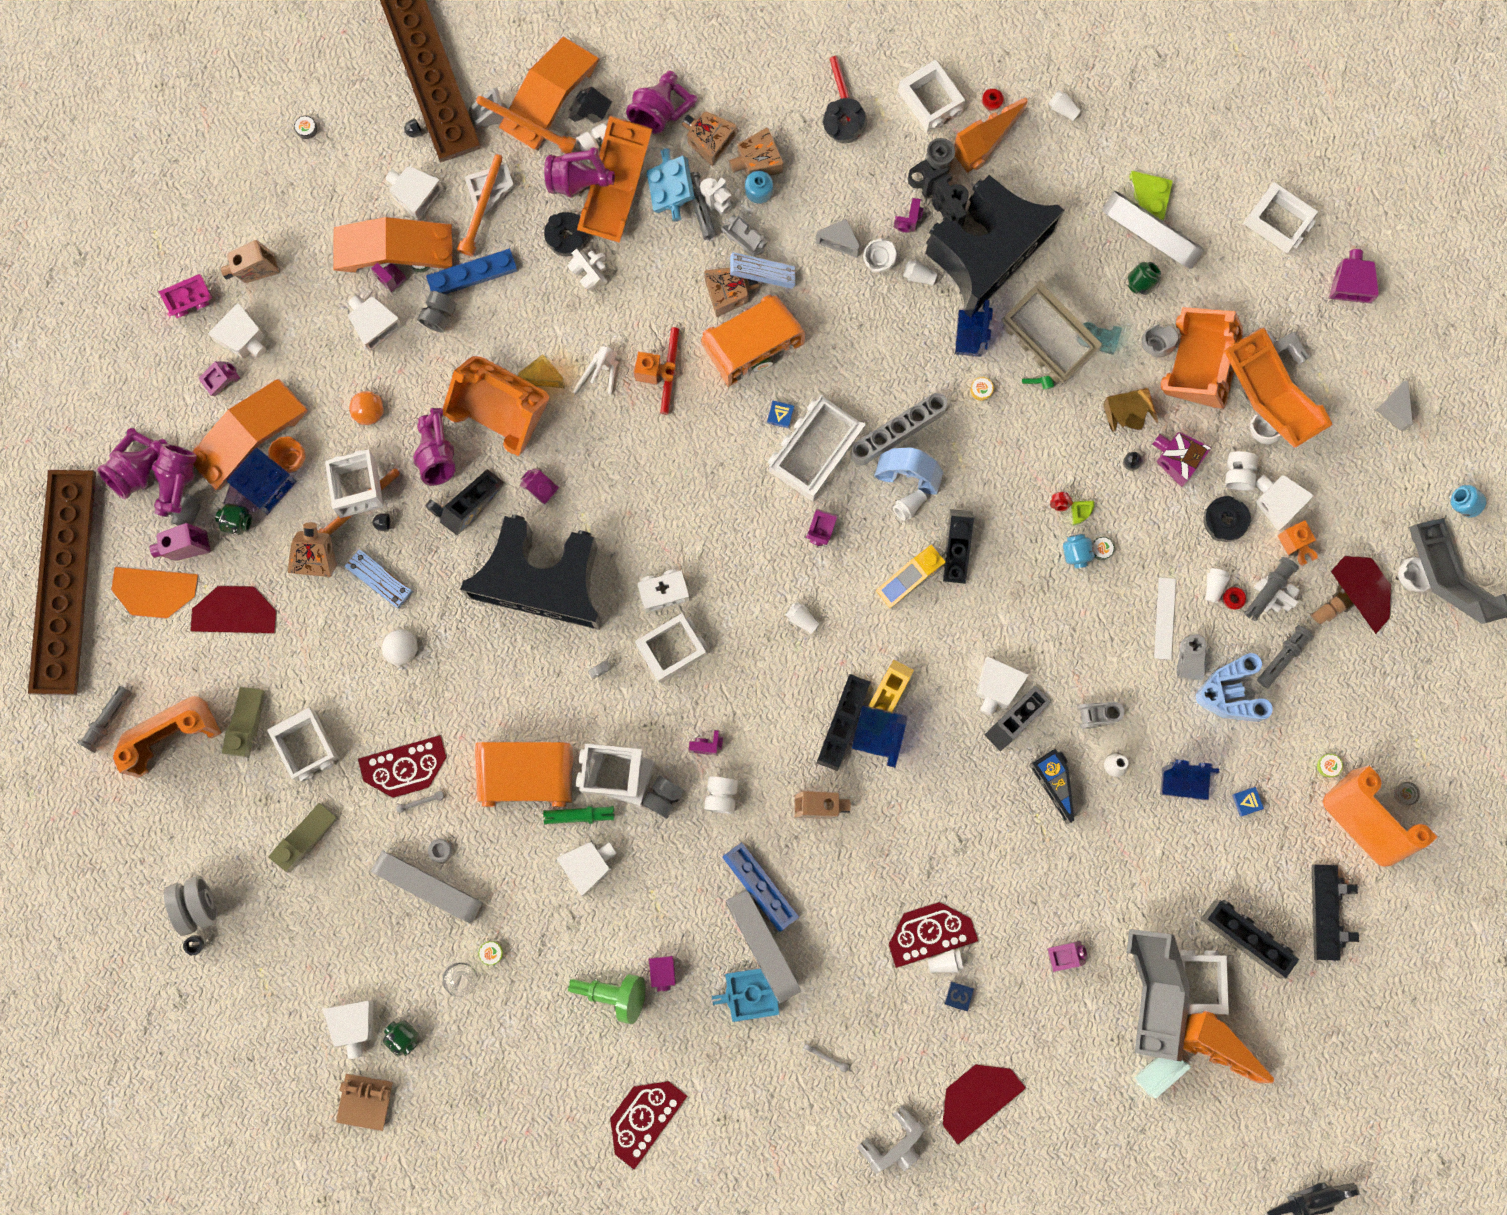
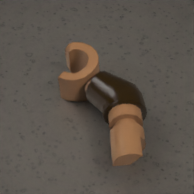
[1310,556,1359,625]

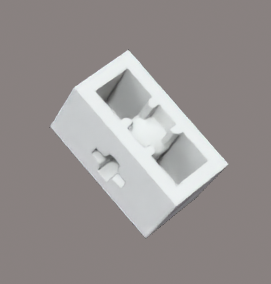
[637,569,690,613]

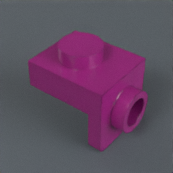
[893,197,924,233]
[519,468,559,505]
[806,508,838,546]

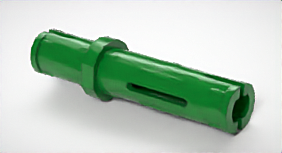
[543,805,615,825]

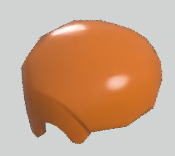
[349,391,384,425]
[268,436,306,473]

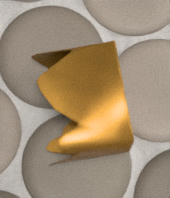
[1103,388,1158,432]

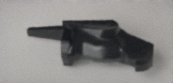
[1267,1182,1360,1215]

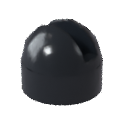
[404,118,423,138]
[1123,452,1142,471]
[372,513,391,532]
[183,935,204,956]

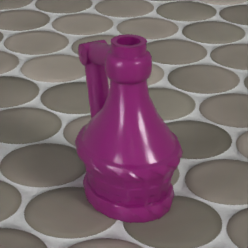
[626,70,698,134]
[544,147,615,198]
[413,408,456,486]
[97,428,168,499]
[152,444,196,517]

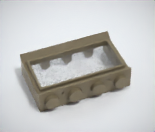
[1001,281,1104,384]

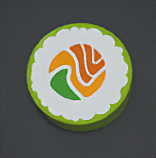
[1317,754,1343,778]
[478,941,503,965]

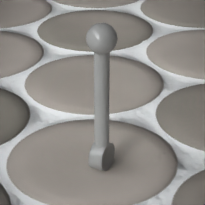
[396,791,444,813]
[803,1044,849,1072]

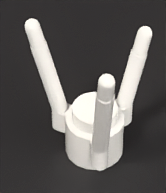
[573,347,618,394]

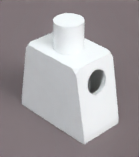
[386,166,443,221]
[348,295,402,352]
[208,303,266,358]
[1255,474,1313,530]
[976,657,1028,716]
[556,842,617,896]
[323,1000,374,1059]

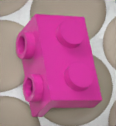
[158,273,213,319]

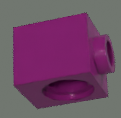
[649,956,676,992]

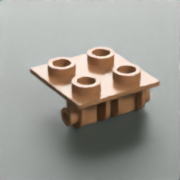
[336,1074,393,1131]

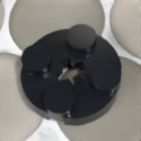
[823,98,867,143]
[544,212,589,257]
[1203,496,1251,542]

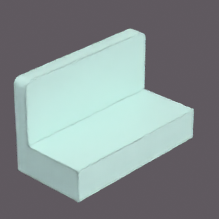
[1134,1057,1191,1099]

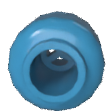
[745,171,773,204]
[1450,485,1486,518]
[1063,534,1094,568]

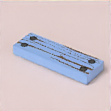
[730,252,795,289]
[344,549,413,609]

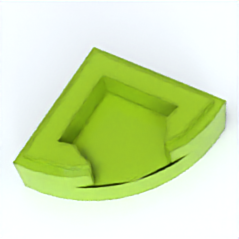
[1071,501,1094,526]

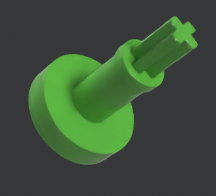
[568,974,646,1024]

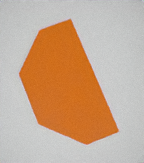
[111,567,198,618]

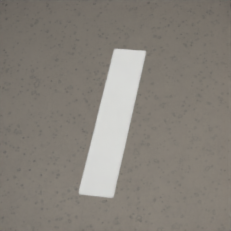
[1154,577,1176,660]

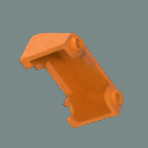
[701,294,805,387]
[1161,307,1243,409]
[443,356,549,456]
[113,696,222,778]
[475,742,573,807]
[1323,765,1437,867]

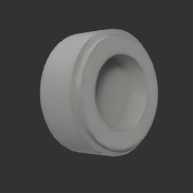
[587,660,611,679]
[428,839,453,863]

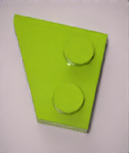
[1129,171,1173,221]

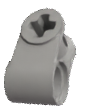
[1177,634,1206,680]
[1077,702,1124,729]

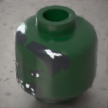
[1127,262,1161,295]
[215,503,252,535]
[383,1020,419,1057]

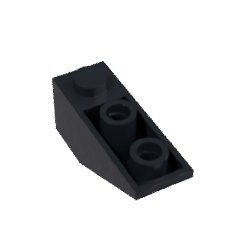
[943,509,974,584]

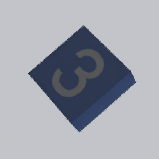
[944,981,974,1012]

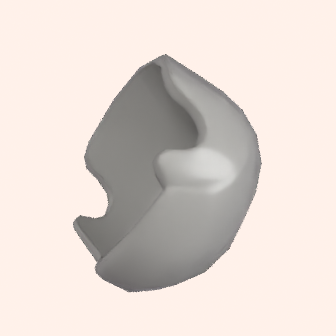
[1141,324,1179,357]

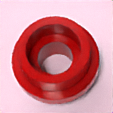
[982,88,1004,110]
[1050,492,1073,511]
[1223,587,1246,610]

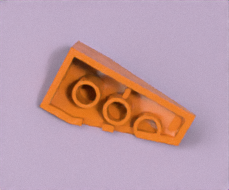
[954,97,1028,173]
[1183,1011,1274,1083]

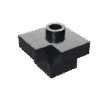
[568,86,612,123]

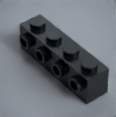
[1200,900,1300,979]

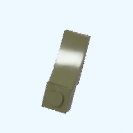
[222,687,265,758]
[268,803,338,873]

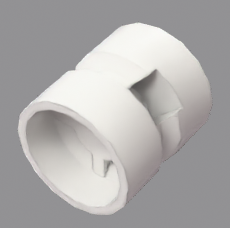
[576,123,607,163]
[1225,452,1258,491]
[704,777,738,814]

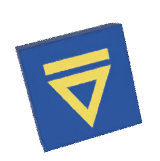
[767,401,794,429]
[1232,787,1264,817]

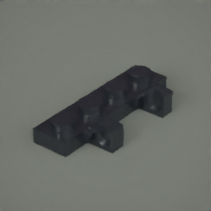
[1311,864,1359,961]

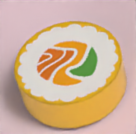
[970,377,993,401]

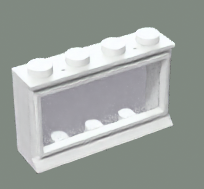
[768,395,866,502]

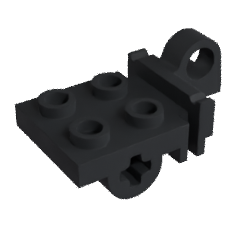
[907,159,969,229]

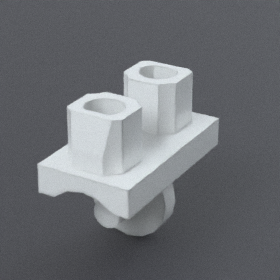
[700,178,732,215]
[567,249,608,290]
[1254,574,1300,612]

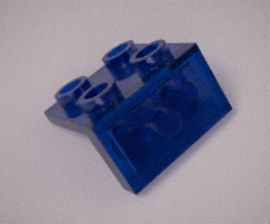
[954,300,993,357]
[227,448,297,515]
[852,705,907,768]
[1160,760,1220,801]

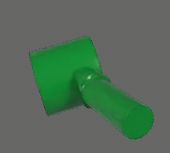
[1022,376,1054,390]

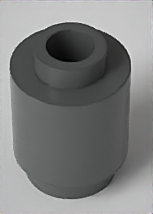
[171,494,201,526]

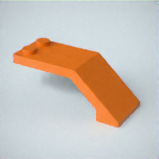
[499,36,600,151]
[577,115,653,243]
[333,217,452,273]
[1224,327,1333,448]
[192,379,308,490]

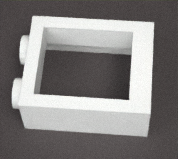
[898,59,965,132]
[1244,182,1318,253]
[325,449,384,518]
[635,614,708,684]
[267,708,339,782]
[576,744,643,799]
[588,753,655,807]
[1180,950,1229,1014]

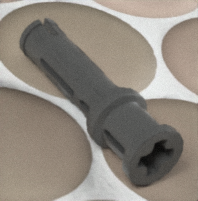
[689,172,717,240]
[1244,557,1299,621]
[1257,625,1314,689]
[77,685,132,753]

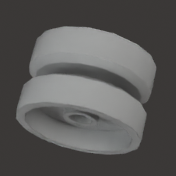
[164,875,217,936]

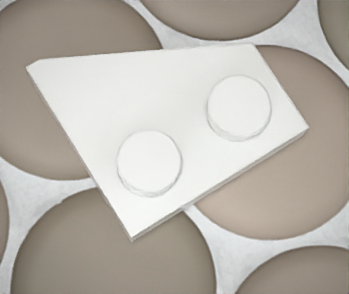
[465,164,514,216]

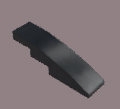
[816,674,871,771]

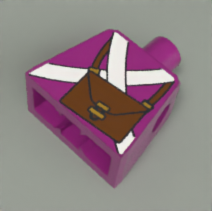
[1152,432,1211,487]

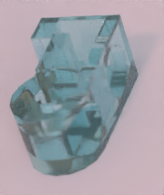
[1076,322,1122,355]

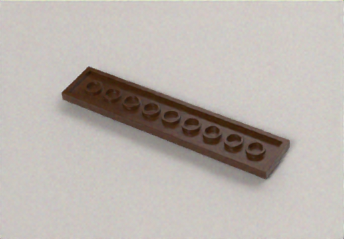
[380,0,481,163]
[28,470,96,696]

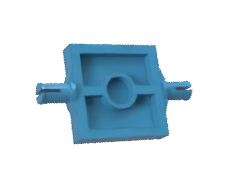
[647,148,695,222]
[712,968,779,1022]

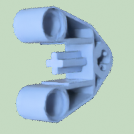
[874,448,943,495]
[1196,653,1273,722]

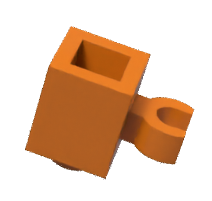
[634,351,676,385]
[1278,520,1318,566]

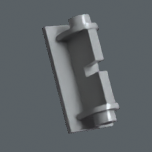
[721,215,767,257]

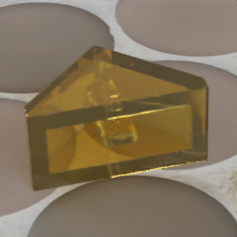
[518,354,565,388]

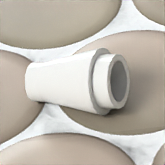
[1048,90,1081,121]
[903,260,937,286]
[893,489,927,521]
[1205,568,1230,603]
[785,601,819,634]
[1104,754,1128,777]
[928,949,964,973]

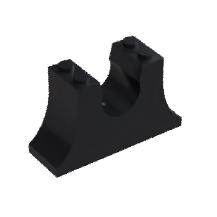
[925,175,1064,318]
[460,514,602,630]

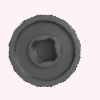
[925,138,955,173]
[417,291,457,333]
[642,775,684,819]

